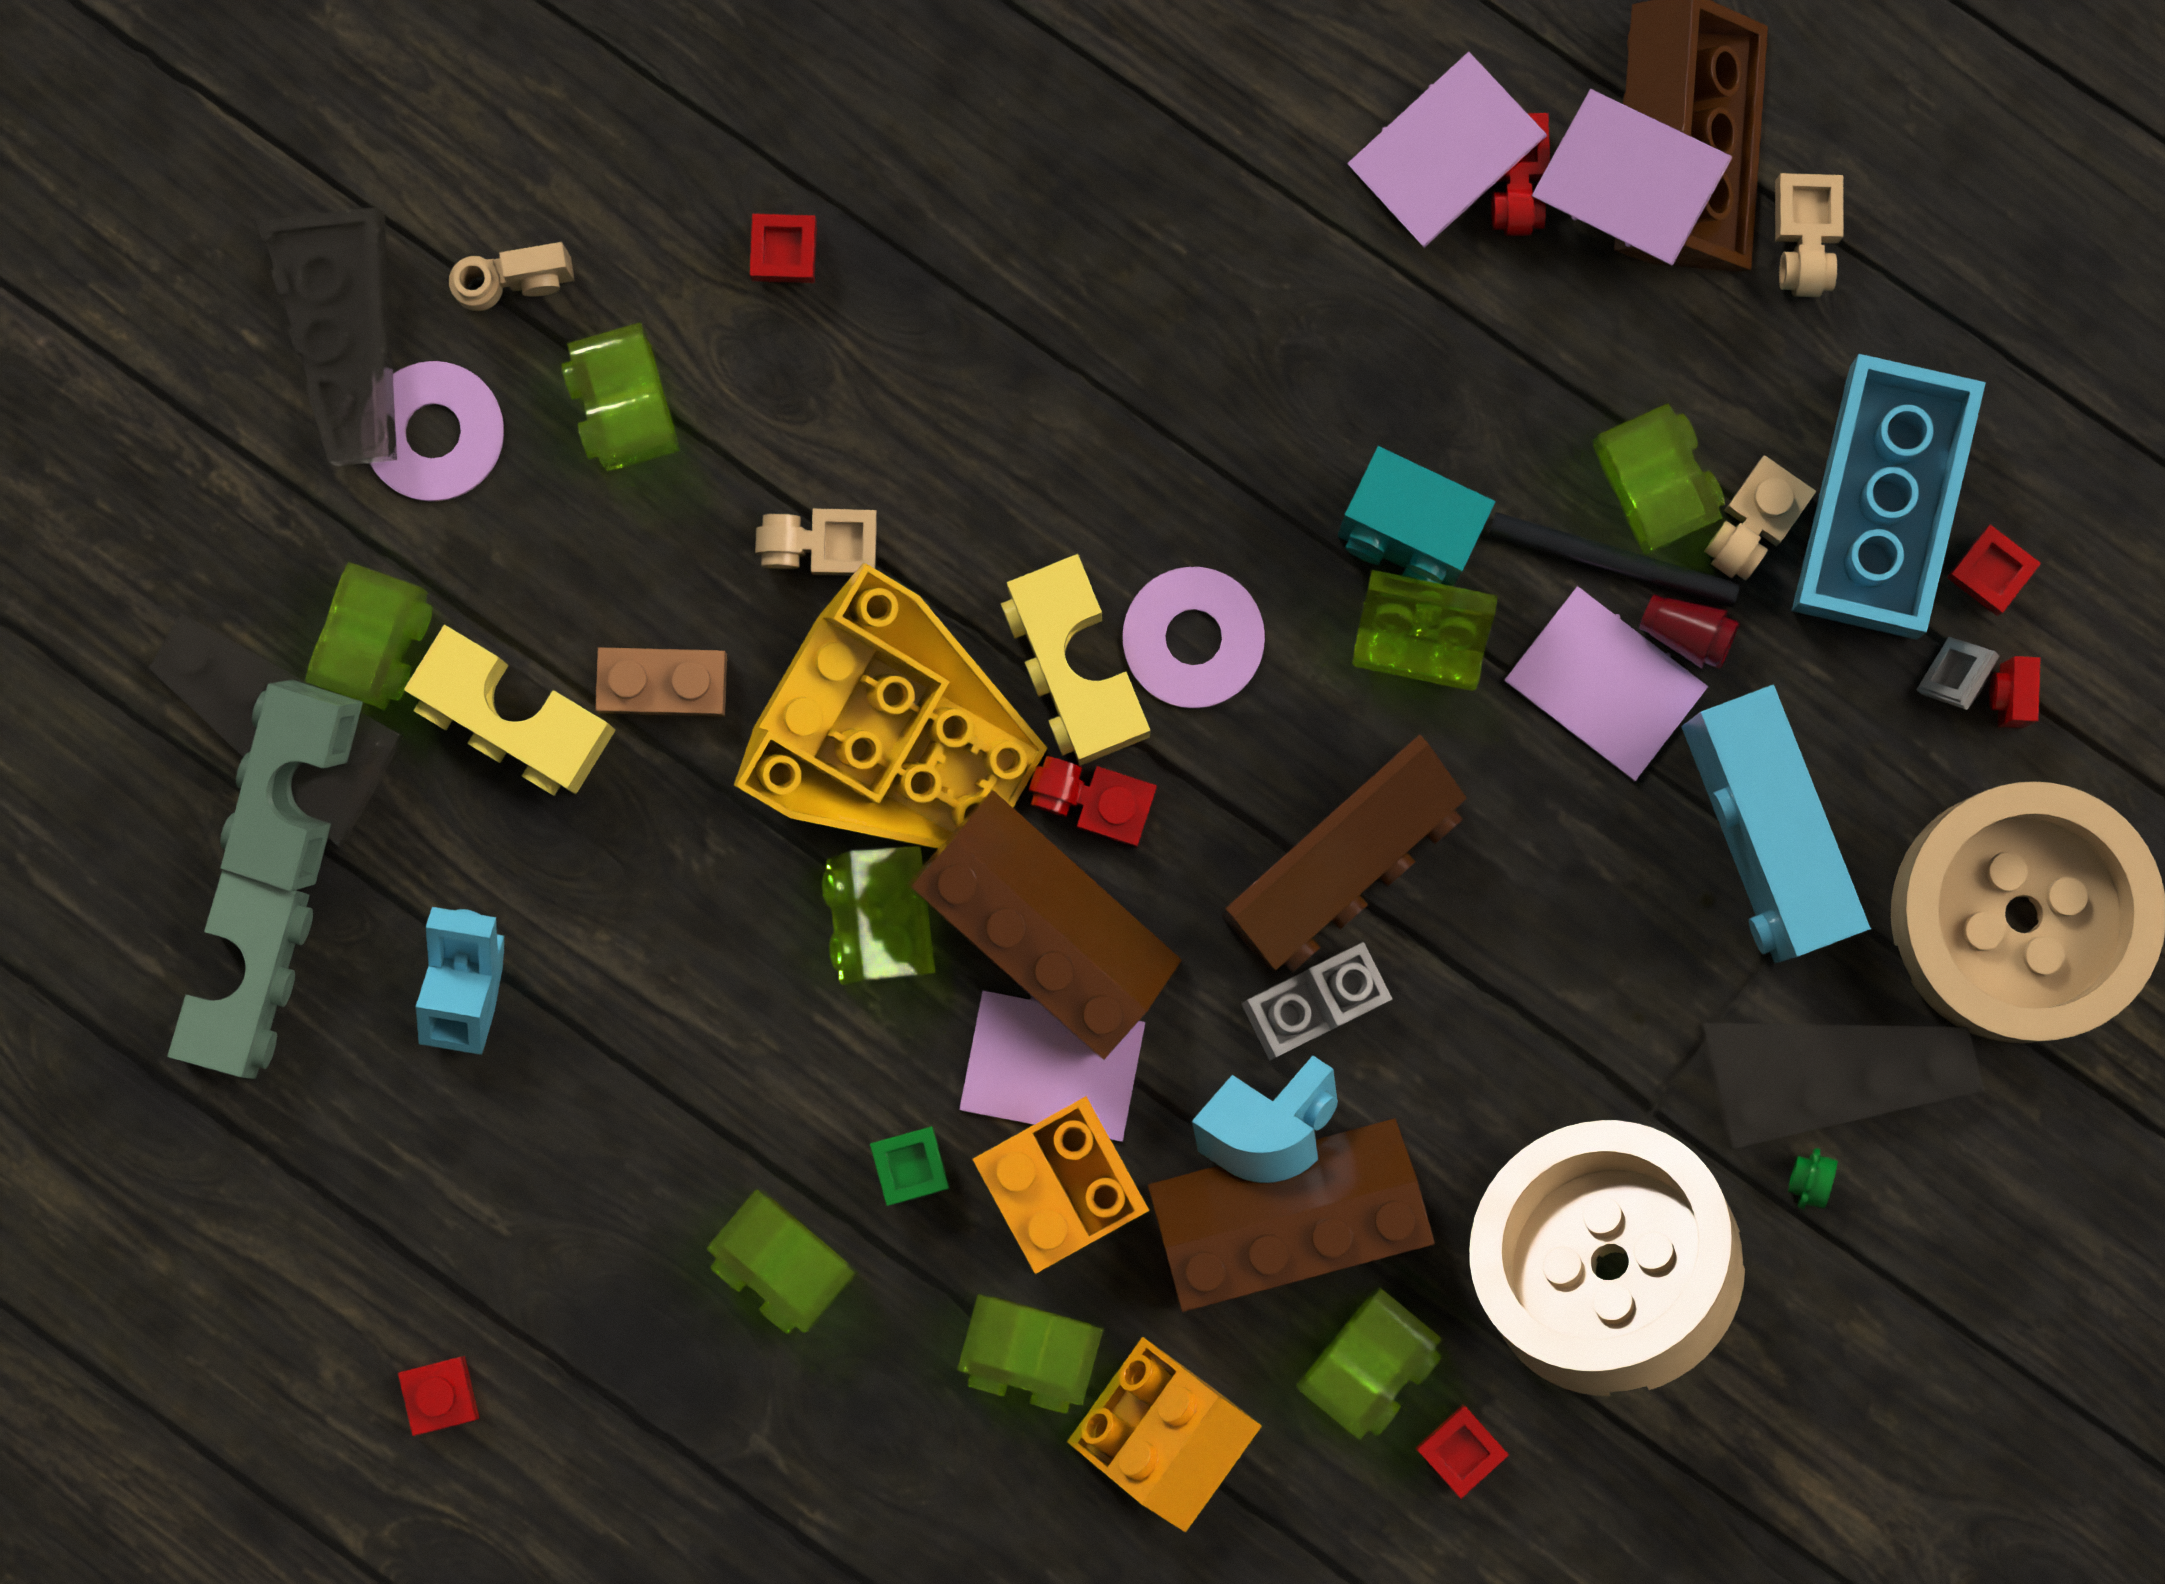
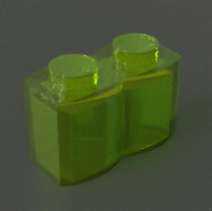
[561,322,680,472]
[1592,403,1725,556]
[305,562,433,711]
[706,1189,859,1334]
[1296,1286,1442,1440]
[957,1293,1104,1413]

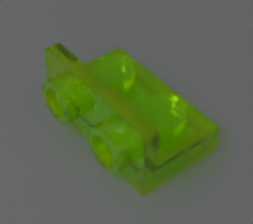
[1352,570,1498,691]
[822,846,935,985]

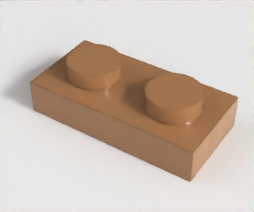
[595,647,727,717]

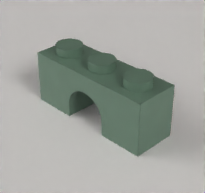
[220,680,363,891]
[167,870,313,1079]

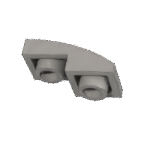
[1241,942,1392,1061]

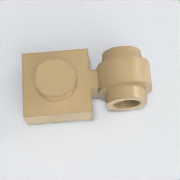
[1775,173,1843,297]
[449,242,575,311]
[1704,455,1816,581]
[755,508,877,576]

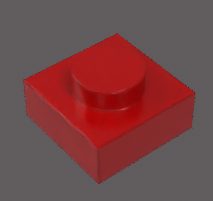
[750,214,817,283]
[1946,524,2041,616]
[1989,656,2041,728]
[398,1356,479,1436]
[1416,1405,1509,1499]

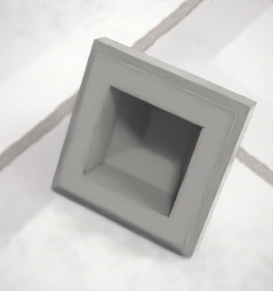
[1917,637,1999,710]

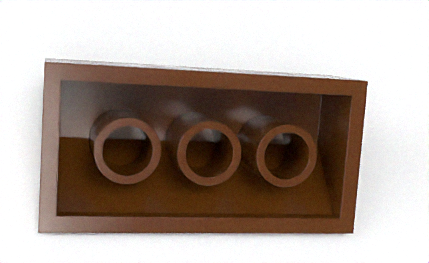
[1614,0,1768,272]
[1222,734,1467,973]
[906,789,1182,1060]
[1148,1118,1435,1312]

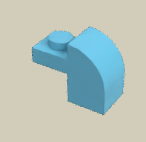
[416,907,504,1055]
[1192,1056,1338,1183]

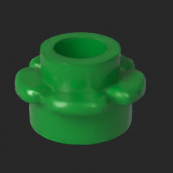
[1787,1148,1838,1210]

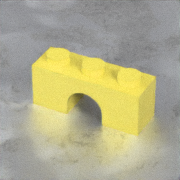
[1000,554,1150,766]
[404,624,616,796]

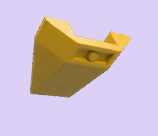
[734,563,1047,849]

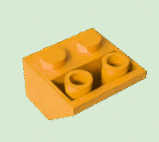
[972,1096,1149,1274]
[1067,1337,1262,1532]

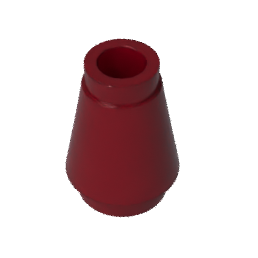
[1639,594,1740,669]

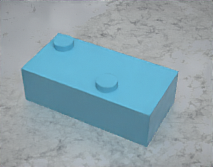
[1792,354,1986,640]
[1681,684,1871,963]

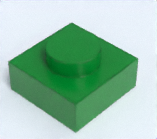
[870,1126,950,1206]

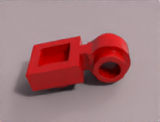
[1491,113,1550,236]
[1028,756,1157,848]

